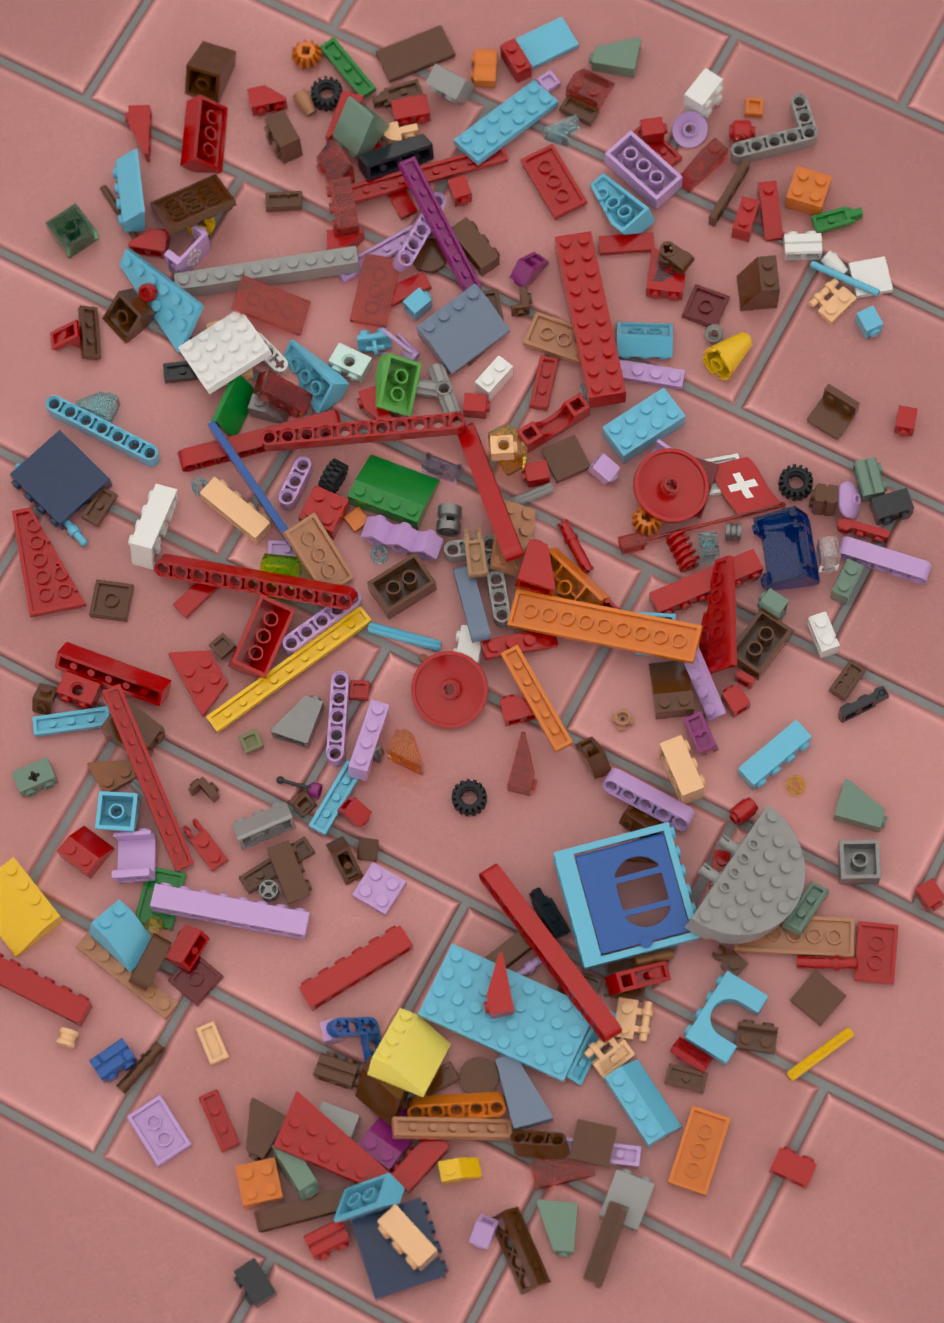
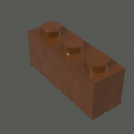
[451,217,500,277]
[267,840,312,904]

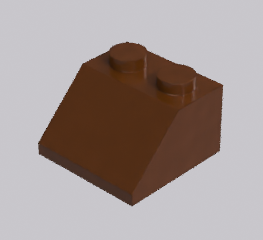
[102,288,156,343]

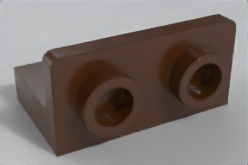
[619,805,664,839]
[735,1019,778,1055]

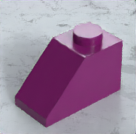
[509,251,549,287]

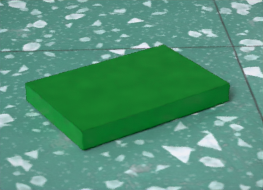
[211,375,254,437]
[136,867,187,931]

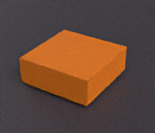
[744,98,764,118]
[344,506,367,533]

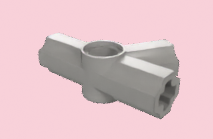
[416,363,461,413]

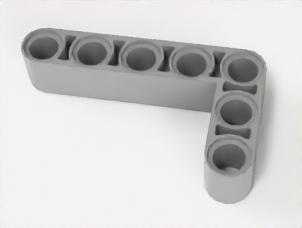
[730,93,818,165]
[444,535,510,628]

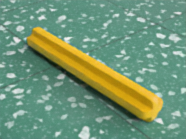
[787,1027,854,1081]

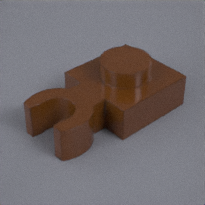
[712,944,748,977]

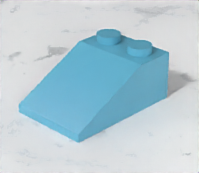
[89,899,152,973]

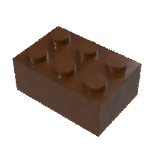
[367,553,437,619]
[737,608,793,681]

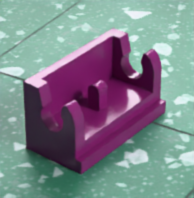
[683,711,719,756]

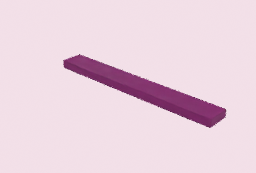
[397,156,482,292]

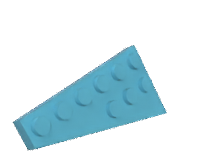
[119,249,205,353]

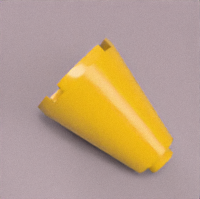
[702,332,752,380]

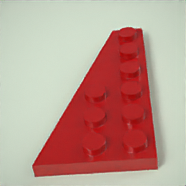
[12,507,87,617]
[273,1091,393,1184]

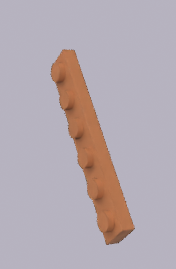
[76,931,179,1020]
[391,1117,512,1141]

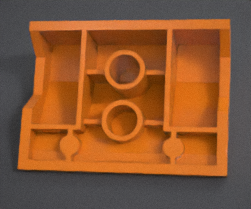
[515,547,611,641]

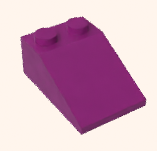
[358,1107,415,1173]

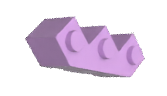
[360,515,444,560]

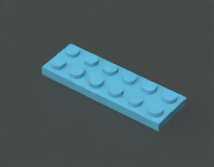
[454,80,558,165]

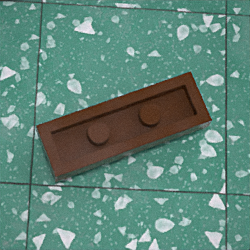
[78,305,101,361]

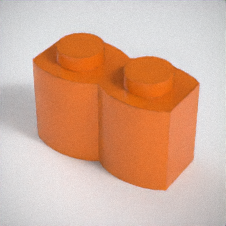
[470,49,498,88]

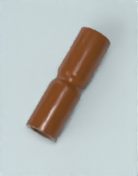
[633,948,674,968]

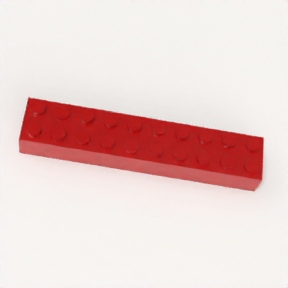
[555,231,626,408]

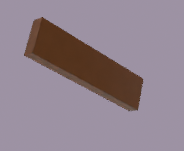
[708,158,750,227]
[238,836,316,895]

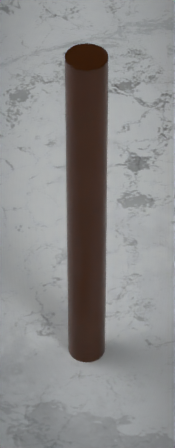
[100,185,138,240]

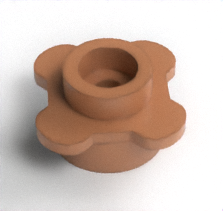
[611,708,634,731]

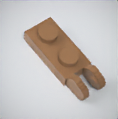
[464,526,488,579]

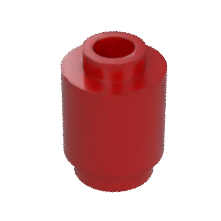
[729,797,758,825]

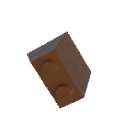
[185,41,236,103]
[737,255,780,311]
[100,700,165,757]
[355,1056,409,1127]

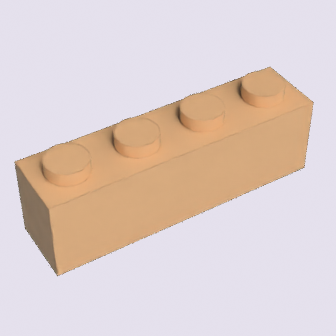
[200,477,272,544]

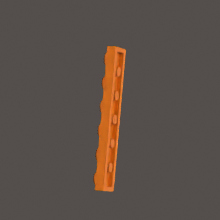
[501,645,573,753]

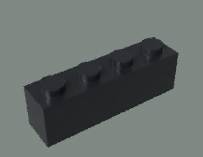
[357,133,434,181]

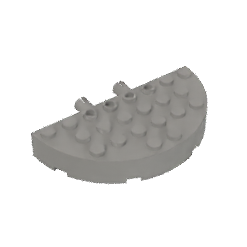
[684,805,805,944]

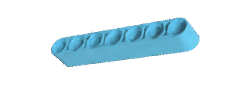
[46,395,160,467]

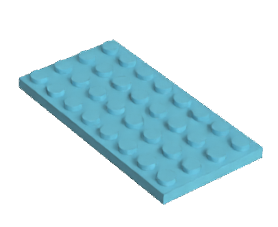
[418,944,590,1082]

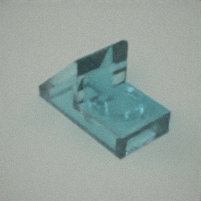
[543,115,579,147]
[698,532,720,563]

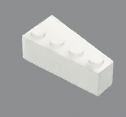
[128,484,178,570]

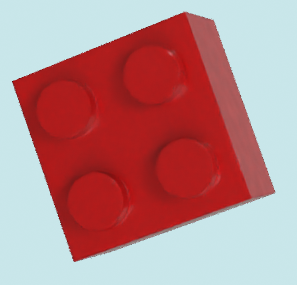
[298,485,350,540]

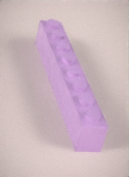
[150,882,310,940]

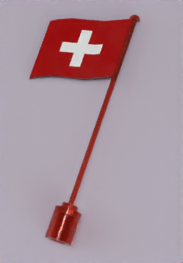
[618,457,786,555]

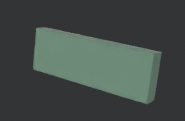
[783,881,829,936]

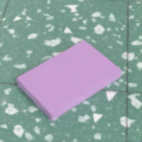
[126,1095,192,1168]

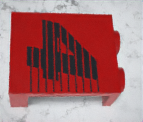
[646,248,686,301]

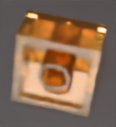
[386,729,425,776]

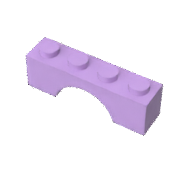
[348,699,390,781]

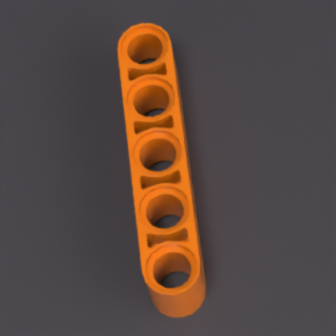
[407,1092,506,1118]

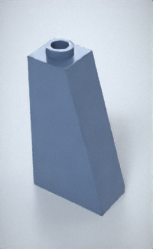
[495,1054,553,1131]

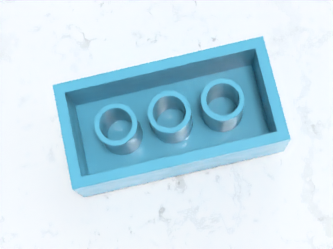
[602,388,686,464]

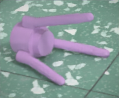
[378,328,420,362]

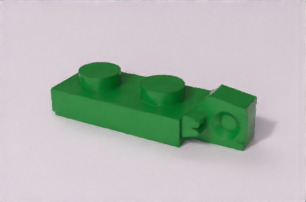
[811,206,863,234]

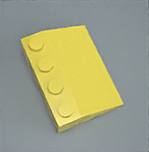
[367,1008,451,1097]

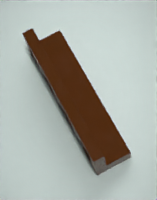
[583,1200,629,1289]
[492,1207,551,1295]

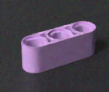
[278,456,313,511]

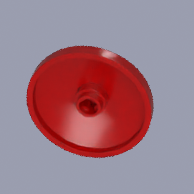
[633,448,709,523]
[411,651,488,728]

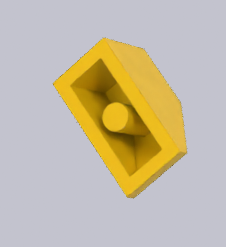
[438,1157,482,1185]

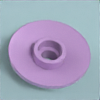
[672,111,708,148]
[838,481,861,519]

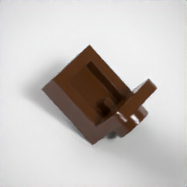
[511,286,532,317]
[32,683,58,715]
[188,776,220,803]

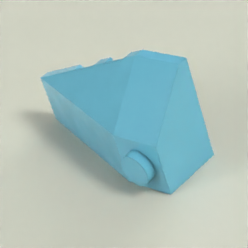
[590,173,655,235]
[283,340,349,414]

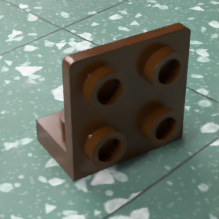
[807,383,860,440]

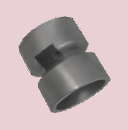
[436,503,462,537]

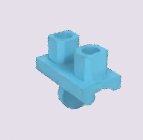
[357,327,392,356]

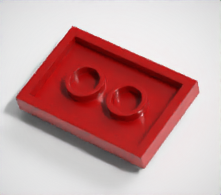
[854,921,898,985]

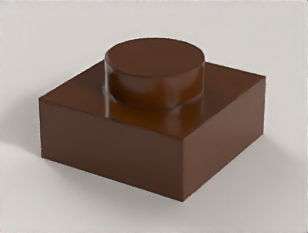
[209,633,236,660]

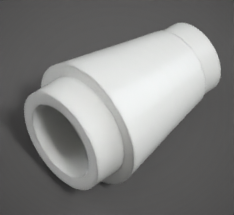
[820,251,848,274]

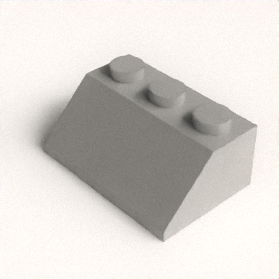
[232,802,296,850]

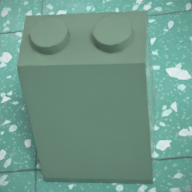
[332,96,390,159]

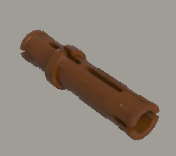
[116,1041,165,1094]

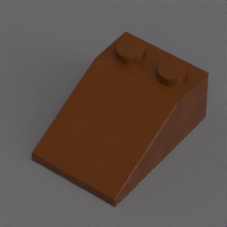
[649,661,695,720]

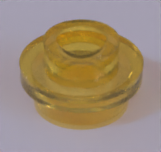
[786,775,806,794]
[144,917,164,933]

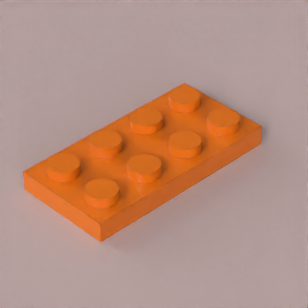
[668,1105,731,1196]

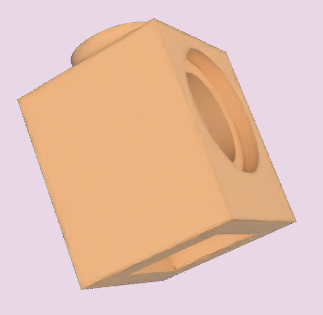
[490,435,518,461]

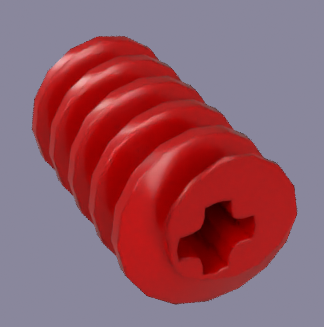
[666,529,700,573]

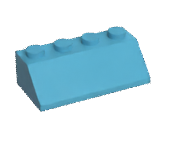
[112,149,145,232]
[604,1059,682,1149]

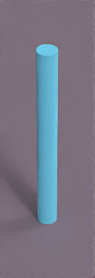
[810,261,880,296]

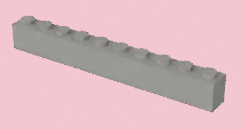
[174,246,360,297]

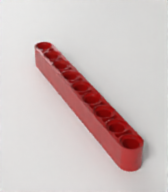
[178,410,342,472]
[458,422,525,562]

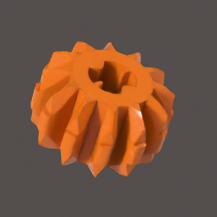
[291,39,322,71]
[631,507,663,537]

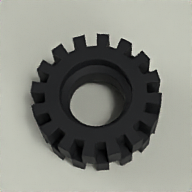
[310,76,343,112]
[318,458,349,493]
[778,464,813,501]
[452,779,487,817]

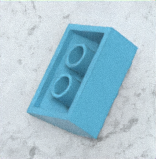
[617,322,673,359]
[334,1173,404,1223]

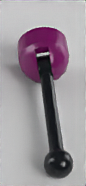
[276,776,323,799]

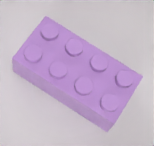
[605,130,683,210]

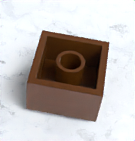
[264,110,303,164]

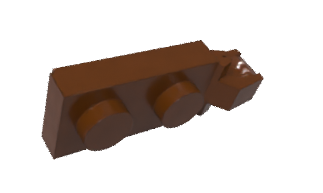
[372,79,423,108]

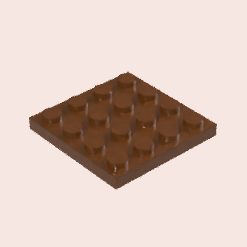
[150,174,237,235]

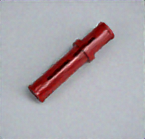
[557,520,594,574]
[797,955,858,971]

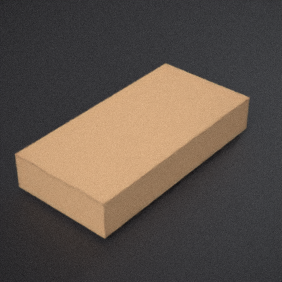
[196,1021,230,1066]

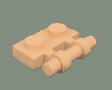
[808,278,857,325]
[614,997,653,1042]
[584,1036,635,1079]

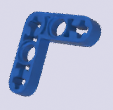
[326,1017,381,1063]

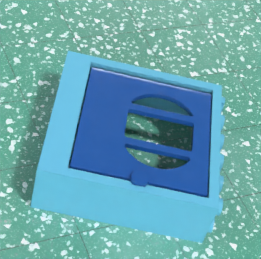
[552,822,700,971]

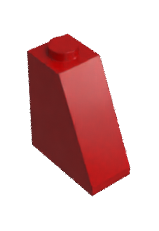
[515,539,555,596]

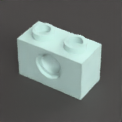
[328,343,373,383]

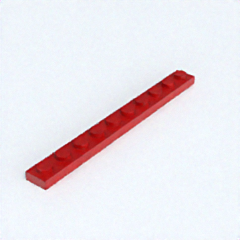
[329,147,508,210]
[101,684,194,871]

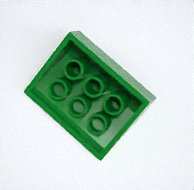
[348,454,440,530]

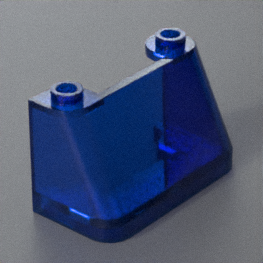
[752,506,820,591]

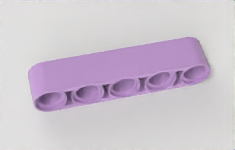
[393,193,446,272]
[837,536,932,584]
[282,590,362,656]
[326,671,350,767]
[602,768,695,831]

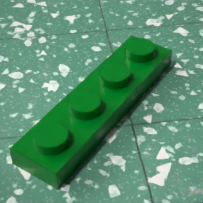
[319,37,376,99]

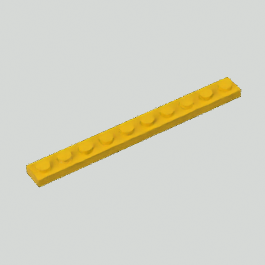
[206,606,372,733]

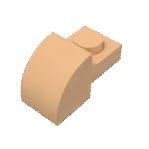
[382,121,419,145]

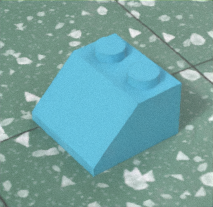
[95,791,141,832]

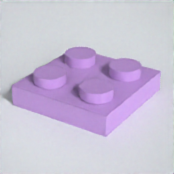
[352,862,406,916]

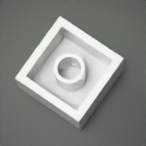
[683,68,724,119]

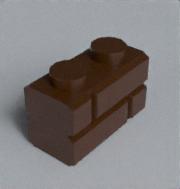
[809,483,839,517]
[313,1051,360,1091]

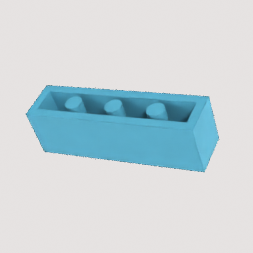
[737,720,812,790]

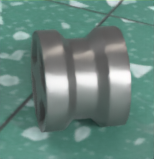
[725,522,742,541]
[259,880,280,902]

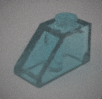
[75,391,120,423]

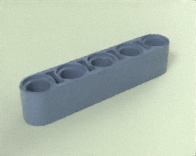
[453,565,491,643]

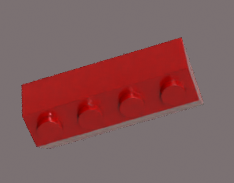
[180,94,228,173]
[228,594,296,679]

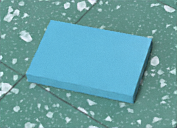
[516,16,579,70]

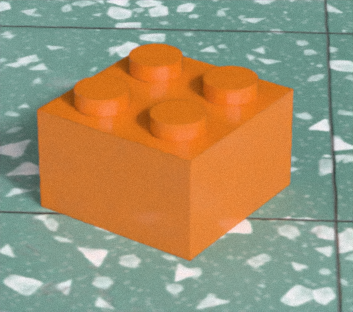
[785,166,832,215]
[235,1157,285,1209]

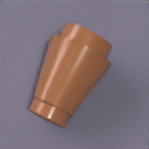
[293,89,317,117]

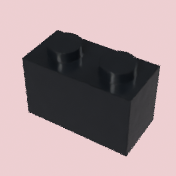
[869,488,914,525]
[233,1258,278,1308]

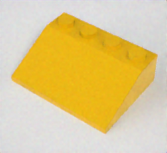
[0,857,63,957]

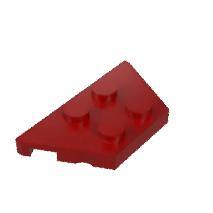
[168,651,228,717]

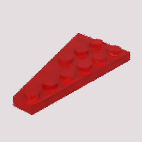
[699,555,737,675]

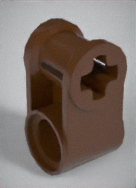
[659,241,695,275]

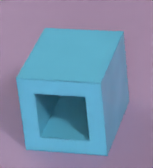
[403,288,432,321]
[855,306,883,339]

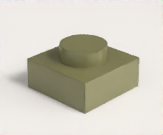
[238,729,264,755]

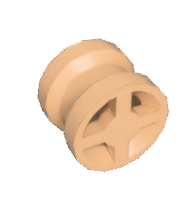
[56,1027,79,1049]

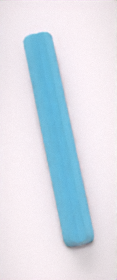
[368,622,441,651]

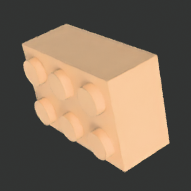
[659,735,706,804]
[377,1204,439,1272]

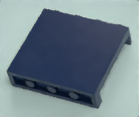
[10,430,112,530]
[351,1197,448,1301]

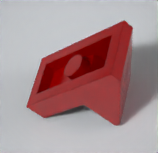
[50,320,81,351]

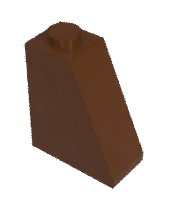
[246,1097,286,1161]

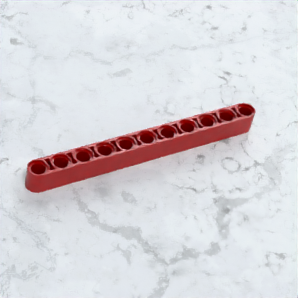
[261,412,466,451]
[154,554,358,610]
[479,863,622,1043]

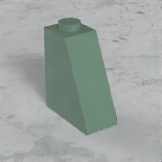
[589,37,641,78]
[833,779,887,833]
[272,1146,320,1201]
[537,1199,578,1258]

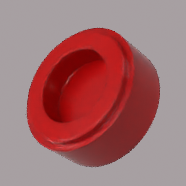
[138,283,157,302]

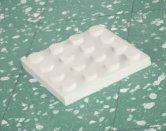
[178,308,273,394]

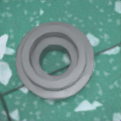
[705,324,724,343]

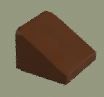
[288,789,318,818]
[357,837,379,862]

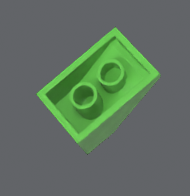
[376,353,422,417]

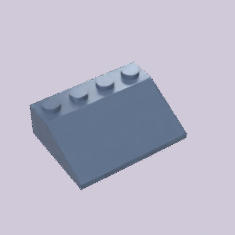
[416,283,510,375]

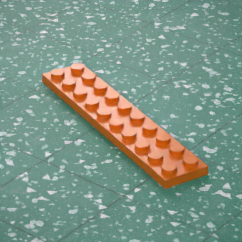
[507,589,703,664]

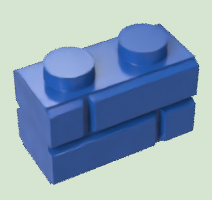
[89,1038,137,1083]

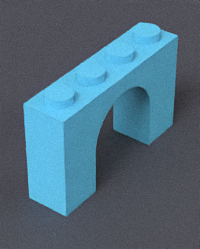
[684,971,768,1066]

